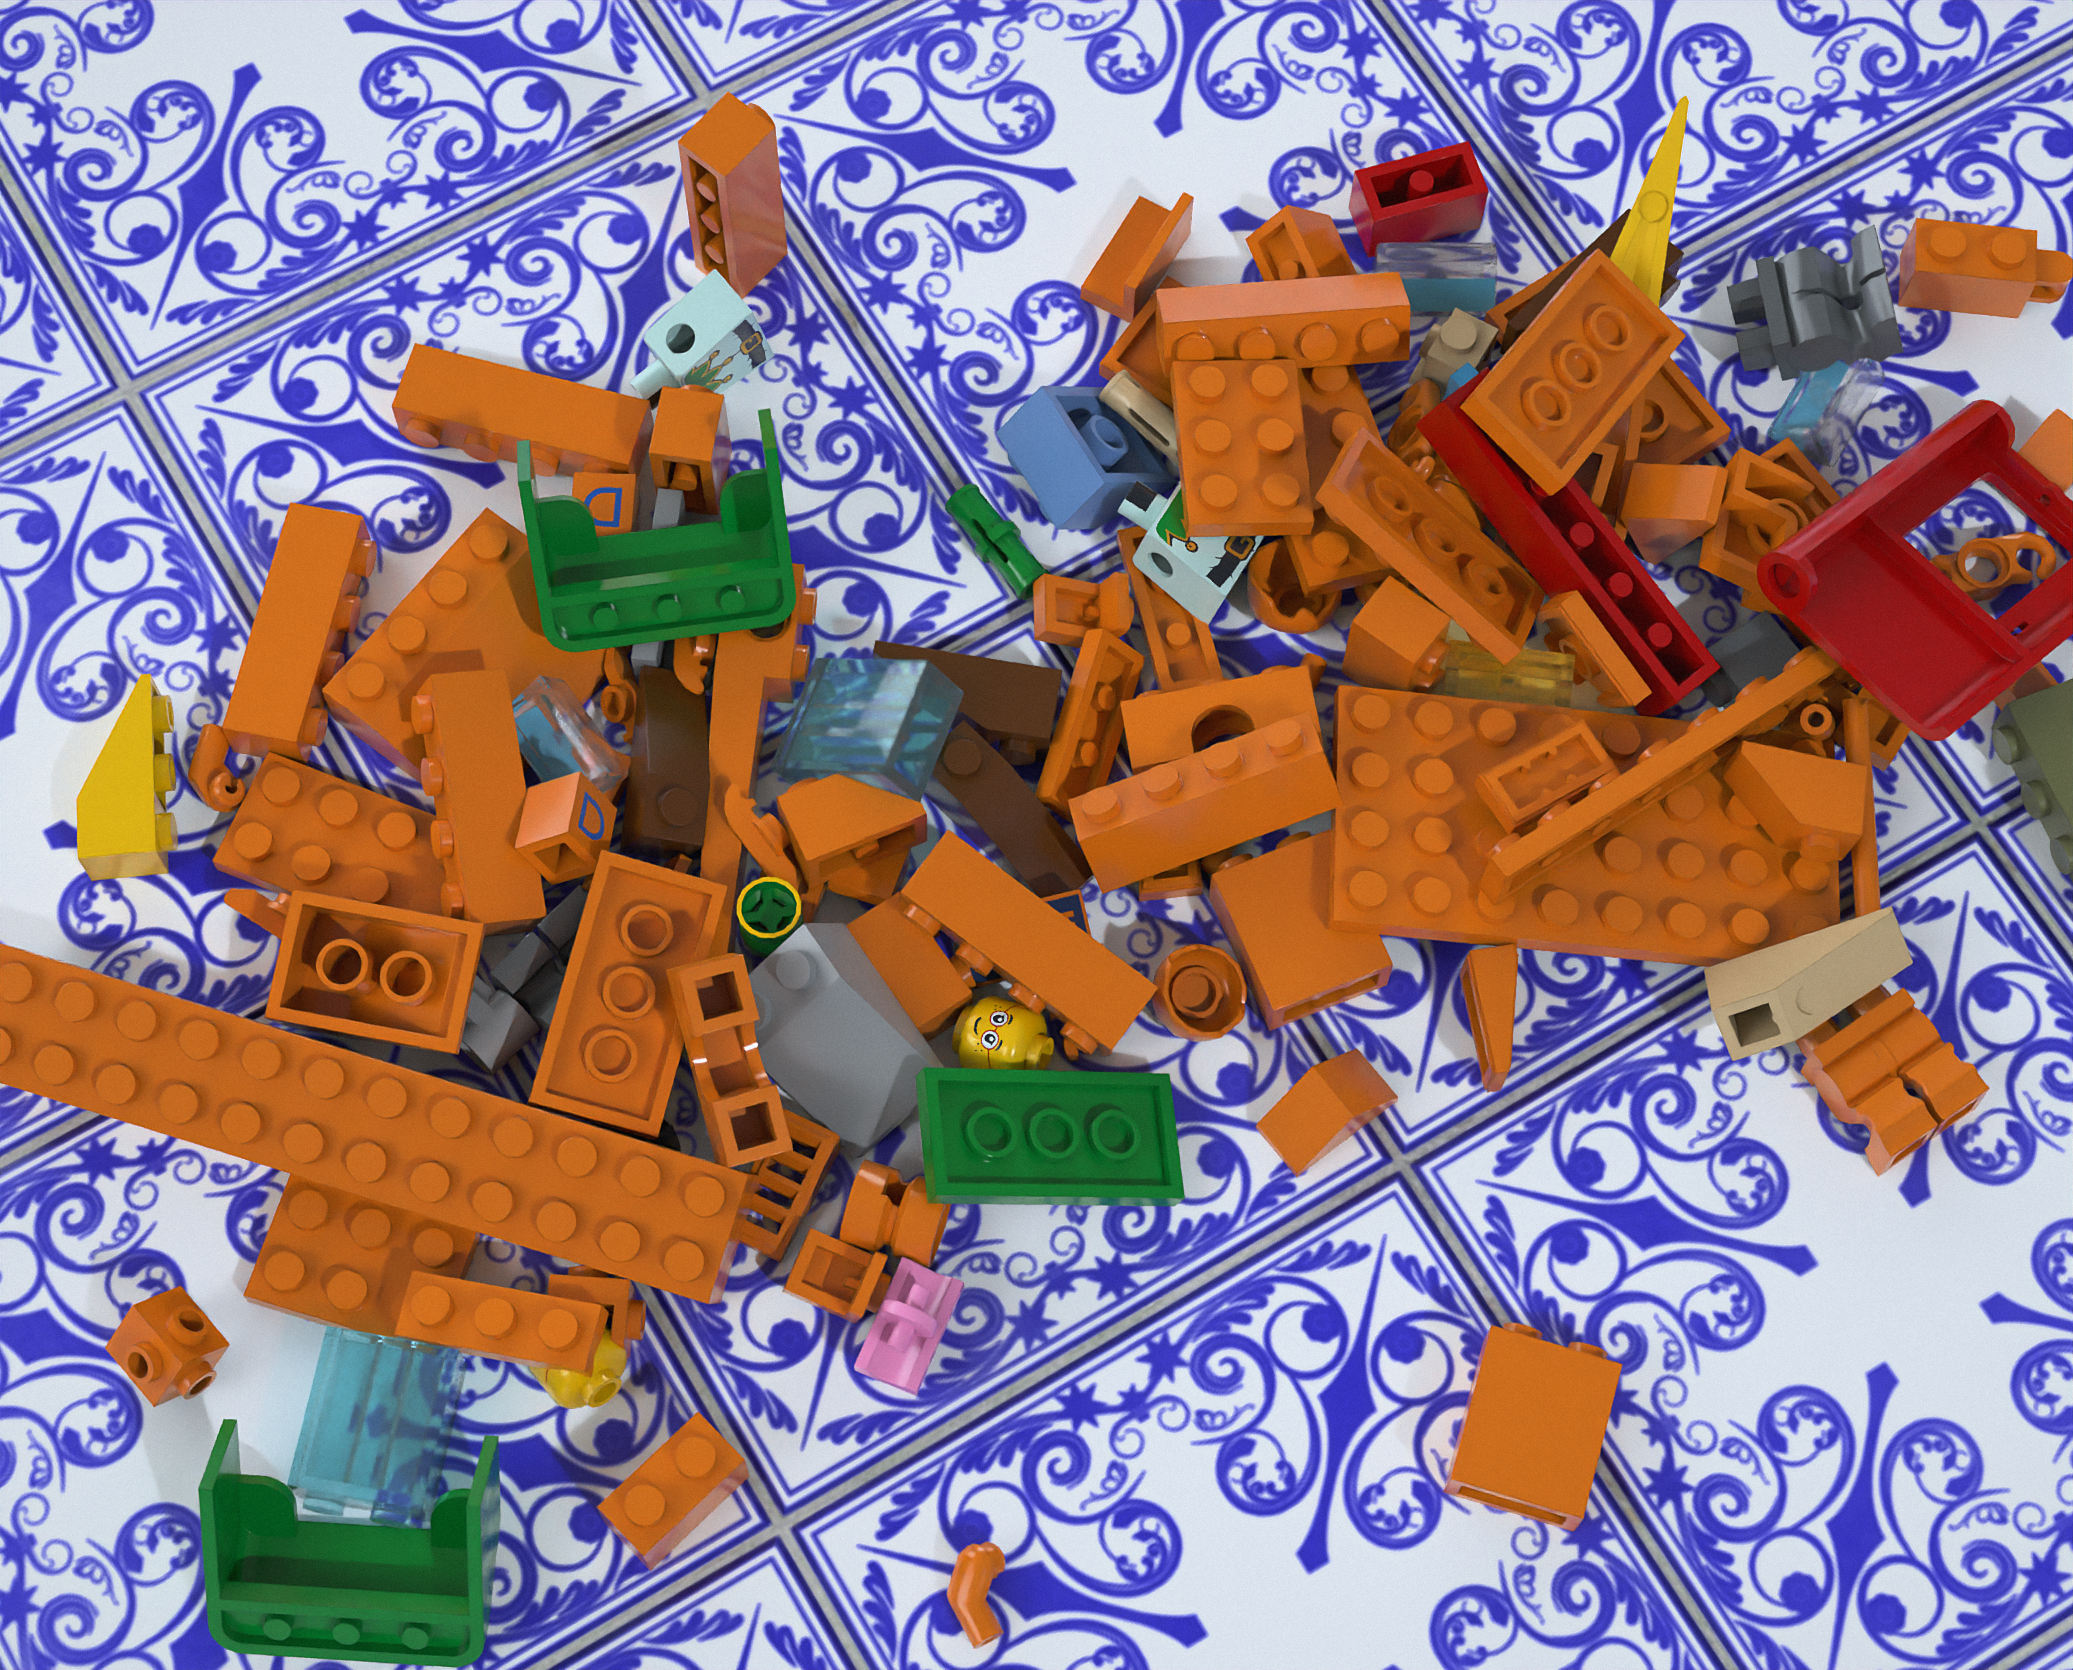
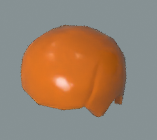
[1247,539,1342,634]
[1151,944,1247,1042]

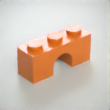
[1120,665,1324,775]
[666,953,793,1168]

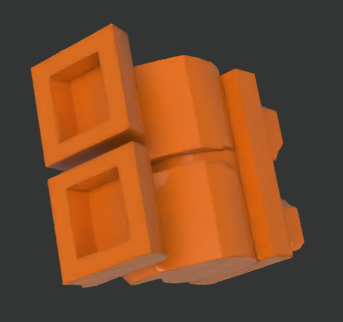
[1795,984,1990,1177]

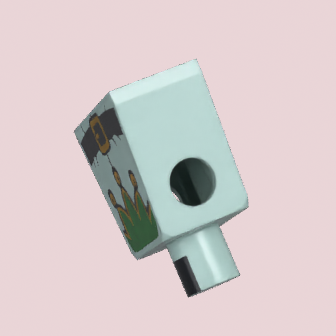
[629,269,775,410]
[1117,480,1264,625]

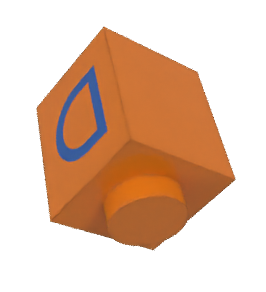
[572,472,641,537]
[515,771,617,885]

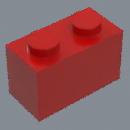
[1348,141,1489,258]

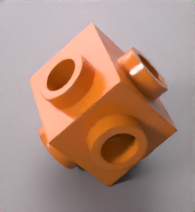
[105,1285,230,1407]

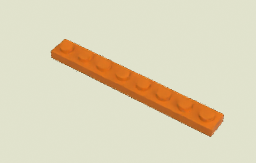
[1479,646,1852,905]

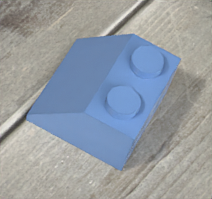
[996,386,1176,530]

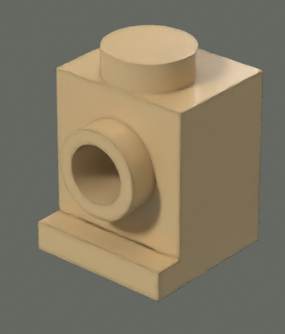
[1408,307,1499,401]

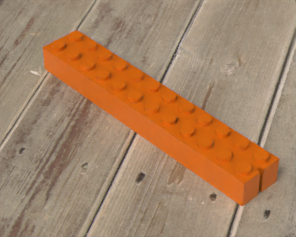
[0,943,759,1304]

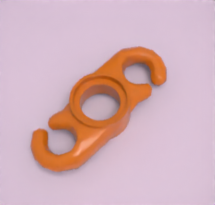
[1387,377,1442,482]
[1930,531,2057,601]

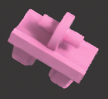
[854,1257,964,1396]

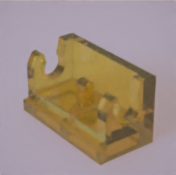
[1440,639,1575,716]

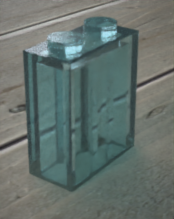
[770,658,964,802]
[287,1326,468,1529]

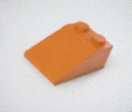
[264,889,486,1055]

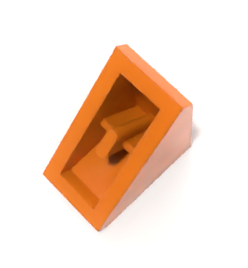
[1620,463,1729,565]
[1256,1048,1398,1177]

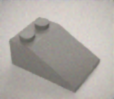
[748,922,945,1158]

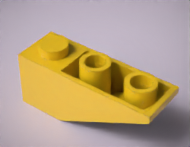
[76,673,178,881]

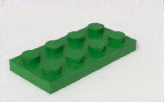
[915,1067,1185,1206]

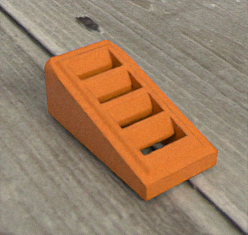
[1459,944,1519,1093]
[739,1109,841,1263]

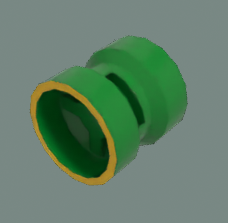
[736,877,804,959]

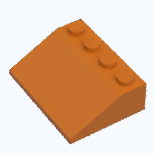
[322,507,633,784]

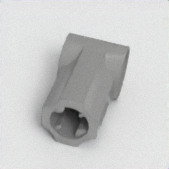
[460,975,539,1076]

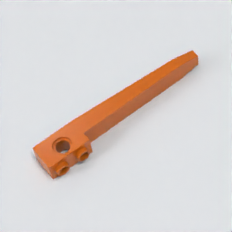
[700,563,817,959]

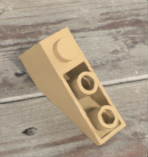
[1704,906,1913,1061]

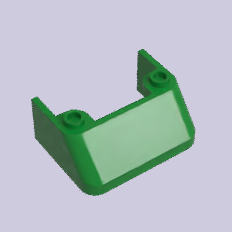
[517,408,796,652]
[198,1419,501,1667]

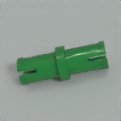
[945,483,1051,600]

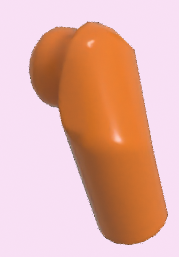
[1778,704,1836,741]
[187,724,246,813]
[947,1541,1005,1649]

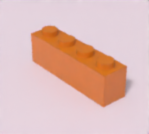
[677,92,788,299]
[1155,272,1410,378]
[391,343,654,480]
[222,502,377,766]
[411,668,547,937]
[1068,711,1344,894]
[899,829,1159,1056]

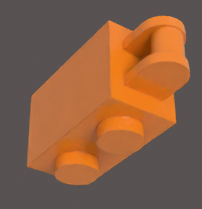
[1898,218,2073,319]

